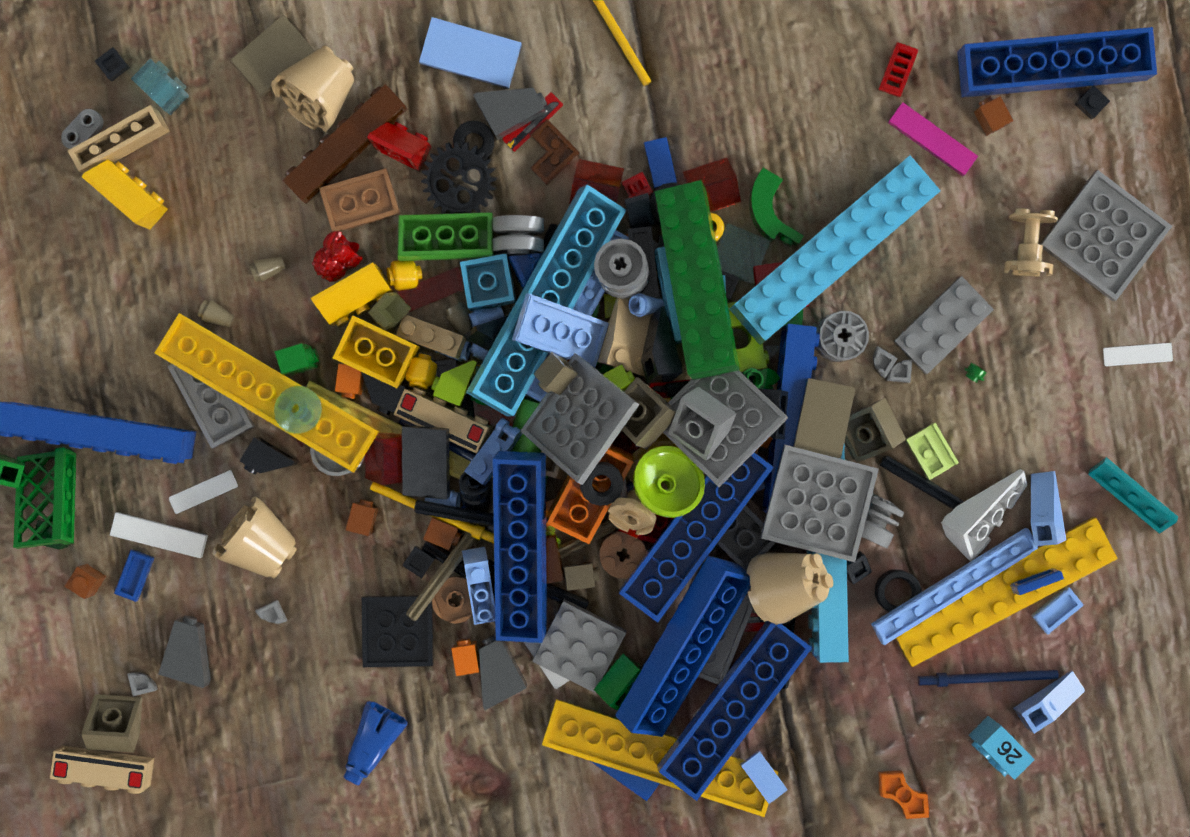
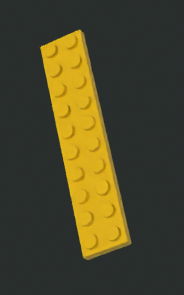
[154,313,379,472]
[896,517,1118,667]
[542,699,778,817]

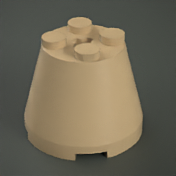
[271,45,354,132]
[212,496,297,579]
[747,552,833,625]

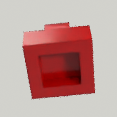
[622,172,653,198]

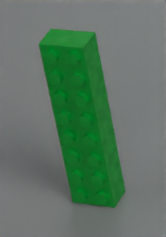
[655,180,740,380]

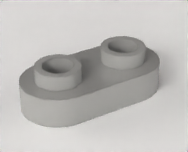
[61,109,104,149]

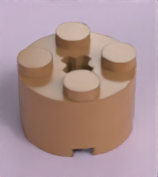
[599,530,647,579]

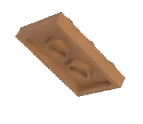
[319,168,401,232]

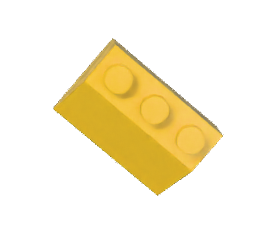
[81,159,168,230]
[311,262,394,327]
[333,315,420,388]

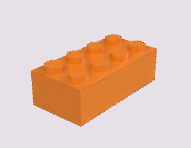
[546,444,634,544]

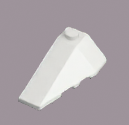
[941,469,1027,561]

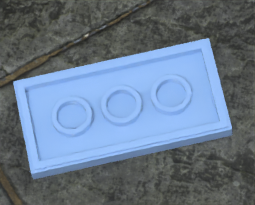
[419,17,522,89]
[512,293,609,368]

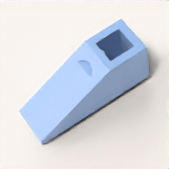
[1031,471,1066,546]
[462,547,495,625]
[1013,671,1085,734]

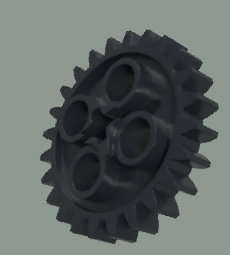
[421,141,498,214]

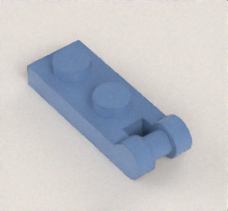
[464,418,522,486]

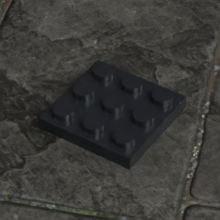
[361,595,434,668]

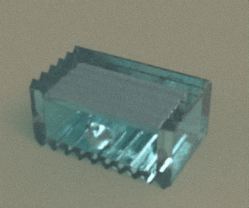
[131,59,189,115]

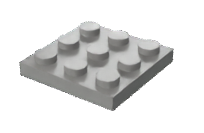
[532,599,627,693]

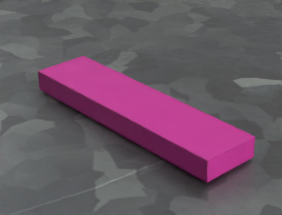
[888,102,978,176]

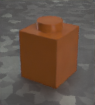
[974,96,1013,136]
[346,499,379,536]
[423,517,462,550]
[64,564,107,599]

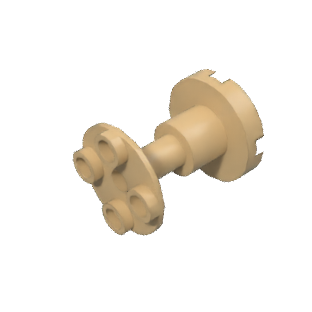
[1004,209,1058,277]
[608,460,668,535]

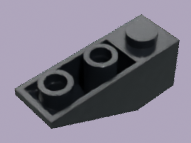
[641,306,683,384]

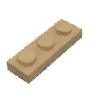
[396,315,466,360]

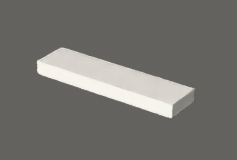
[110,512,208,558]

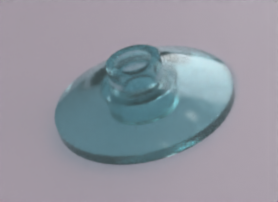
[274,386,322,434]

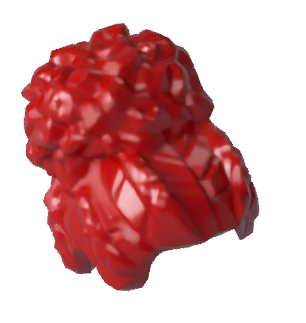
[312,231,363,282]

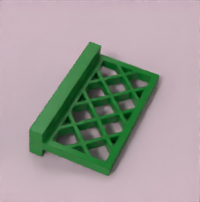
[13,447,76,549]

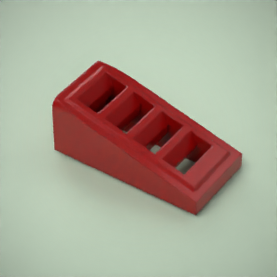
[878,42,919,98]

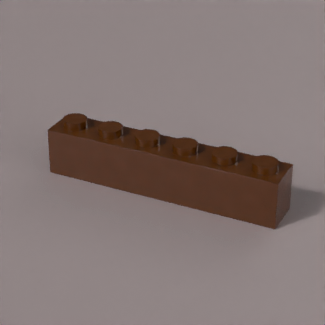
[283,84,408,204]

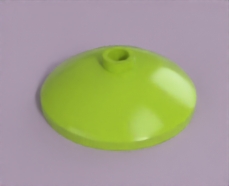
[633,446,705,518]

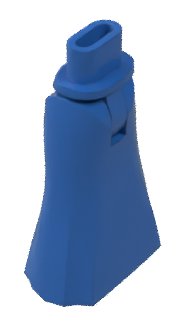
[343,701,408,785]

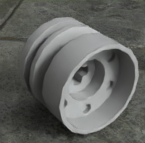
[815,311,869,362]
[862,494,905,549]

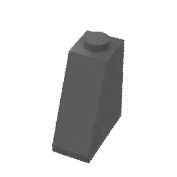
[473,88,547,140]
[158,615,211,688]
[479,635,527,710]

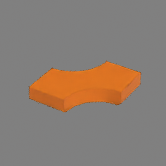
[878,770,929,819]

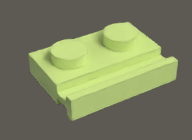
[905,423,959,480]

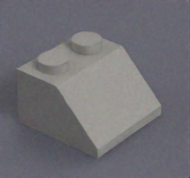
[668,387,737,461]

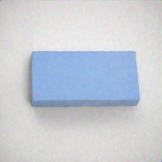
[1031,586,1084,634]
[740,750,788,804]

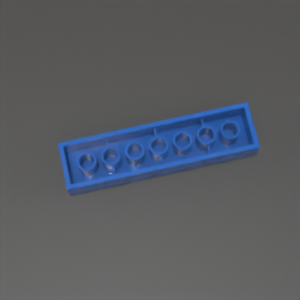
[957,27,1157,98]
[762,324,820,513]
[0,401,197,464]
[493,451,547,643]
[619,453,774,623]
[615,556,751,737]
[657,621,812,801]

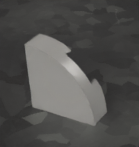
[873,346,898,378]
[886,360,912,383]
[255,600,288,624]
[127,672,158,696]

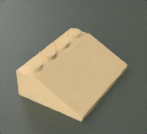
[597,298,691,381]

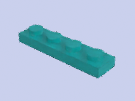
[1088,457,1178,534]

